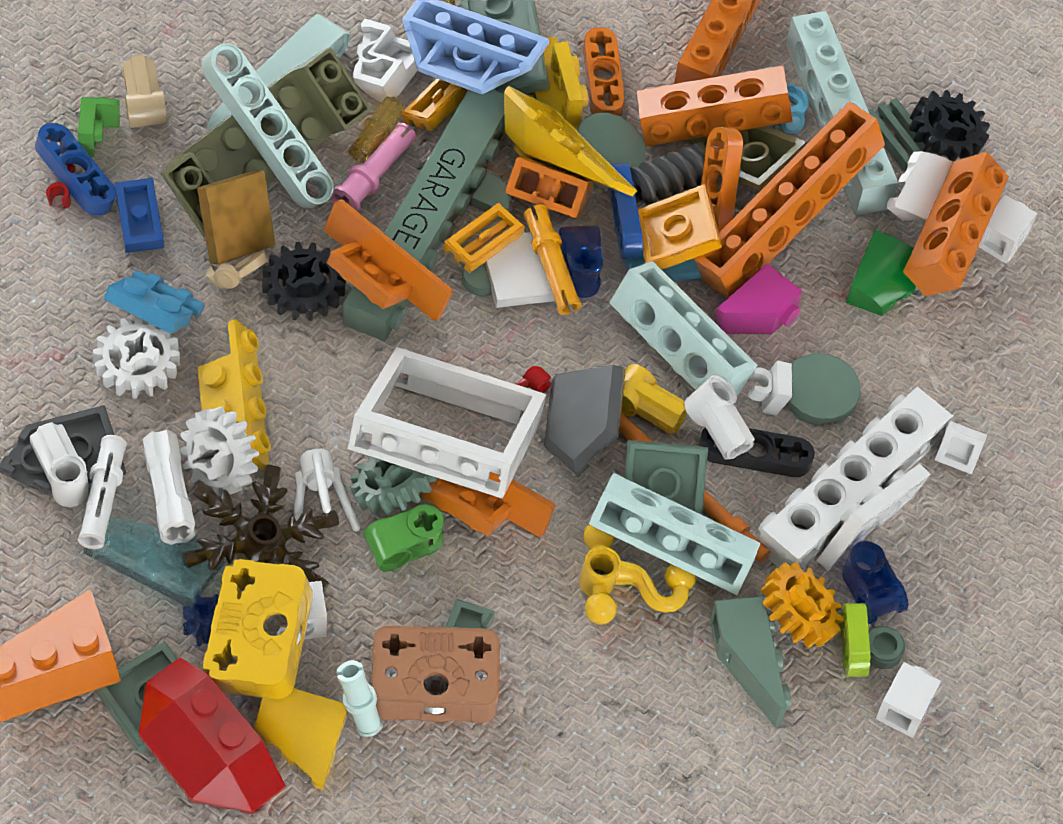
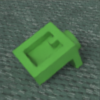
[78,97,120,157]

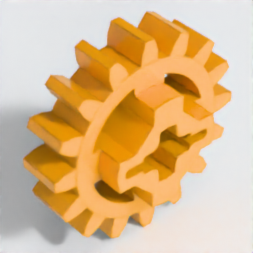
[761,562,844,648]

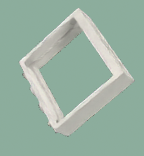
[347,347,547,499]

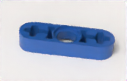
[35,123,116,216]
[608,163,643,260]

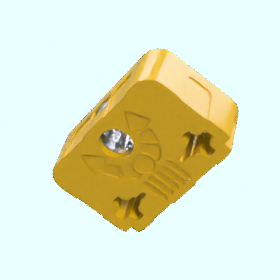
[203,559,313,699]

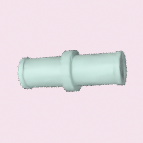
[337,661,383,737]

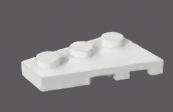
[817,464,931,571]

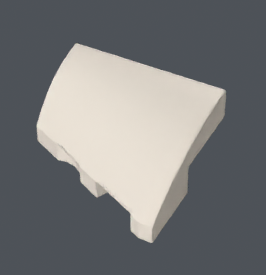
[353,19,418,106]
[887,151,953,226]

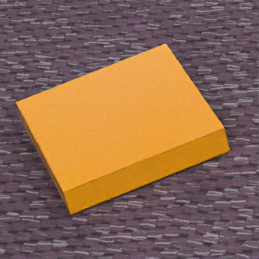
[638,184,722,270]

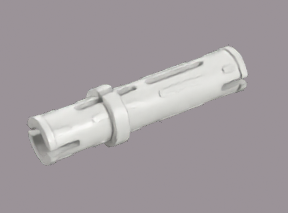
[78,435,127,549]

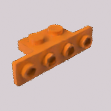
[324,200,453,321]
[420,427,556,537]

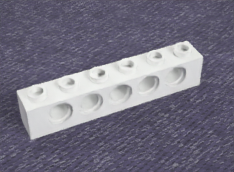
[758,387,953,570]

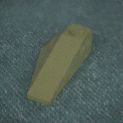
[689,126,807,191]

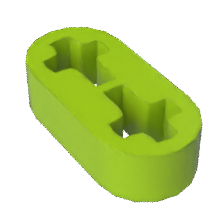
[841,603,871,677]

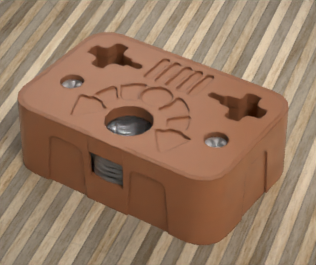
[372,626,500,723]

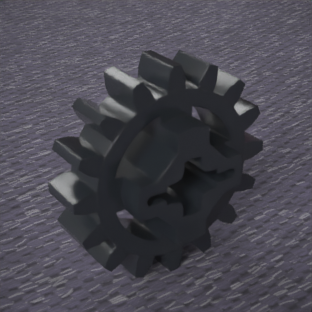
[909,90,990,162]
[262,242,346,321]

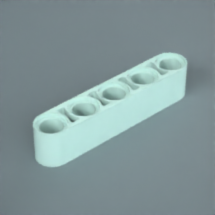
[207,14,351,131]
[202,43,334,208]

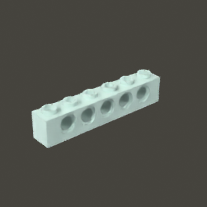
[786,11,898,216]

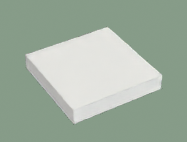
[479,232,555,308]

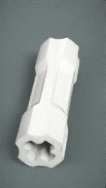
[143,429,196,545]

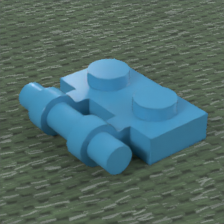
[104,270,205,334]

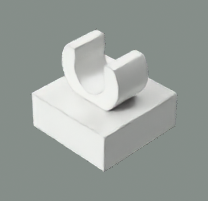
[748,360,792,416]
[935,421,987,474]

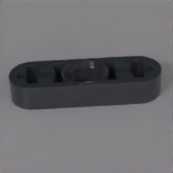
[699,427,815,477]

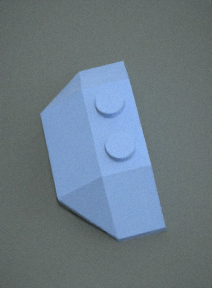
[402,0,549,94]

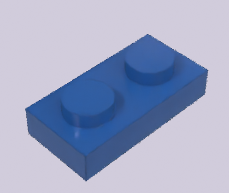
[115,178,164,253]

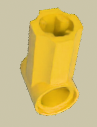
[621,364,688,435]

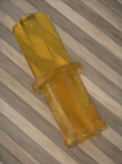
[348,96,404,163]

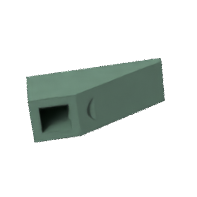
[710,596,791,727]

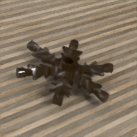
[182,464,339,592]

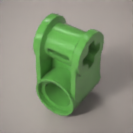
[363,504,444,572]

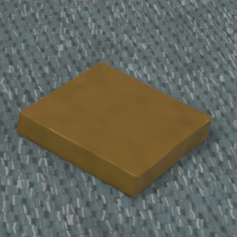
[197,170,276,264]

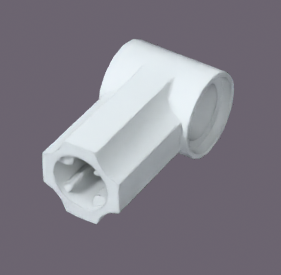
[684,375,755,460]
[30,422,89,507]

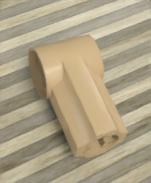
[122,55,167,128]

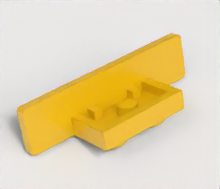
[533,37,588,130]
[197,319,271,470]

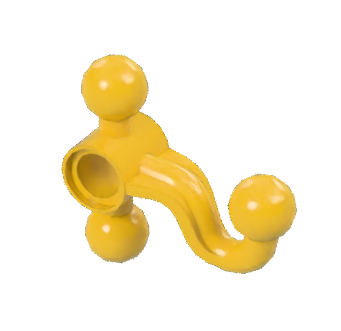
[578,525,697,625]

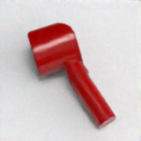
[46,164,76,208]
[515,366,551,393]

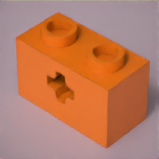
[505,156,594,218]

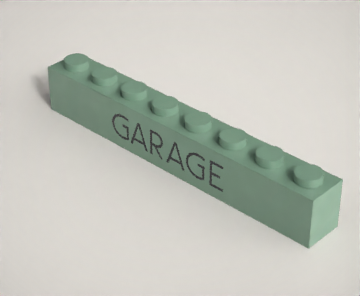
[343,89,507,342]

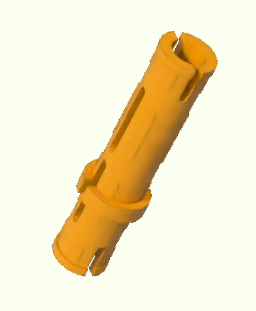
[524,205,582,315]

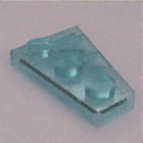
[84,517,227,609]

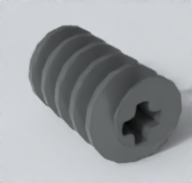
[630,143,705,206]

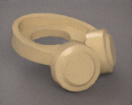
[206,251,268,289]

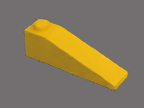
[504,86,637,197]

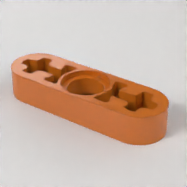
[583,27,625,116]
[701,127,743,232]

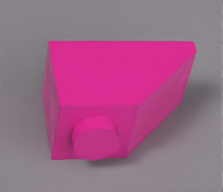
[714,263,802,335]

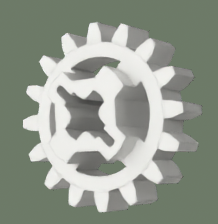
[93,317,180,399]
[179,407,259,497]

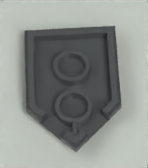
[544,364,626,477]
[0,405,126,495]

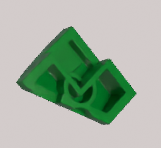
[846,229,916,316]

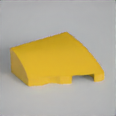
[255,688,349,790]

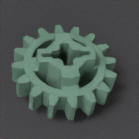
[349,455,438,515]

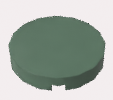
[577,113,646,167]
[786,353,860,426]

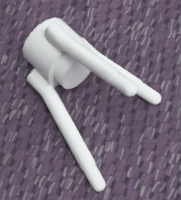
[293,449,360,532]

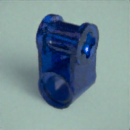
[559,225,604,298]
[842,541,909,624]

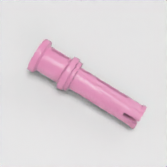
[330,123,417,212]

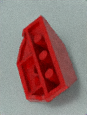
[138,657,286,814]

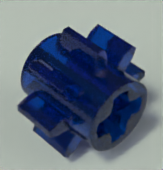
[183,594,219,647]

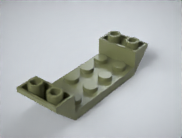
[160,47,372,238]

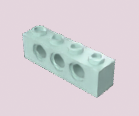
[609,261,758,396]
[589,473,760,595]

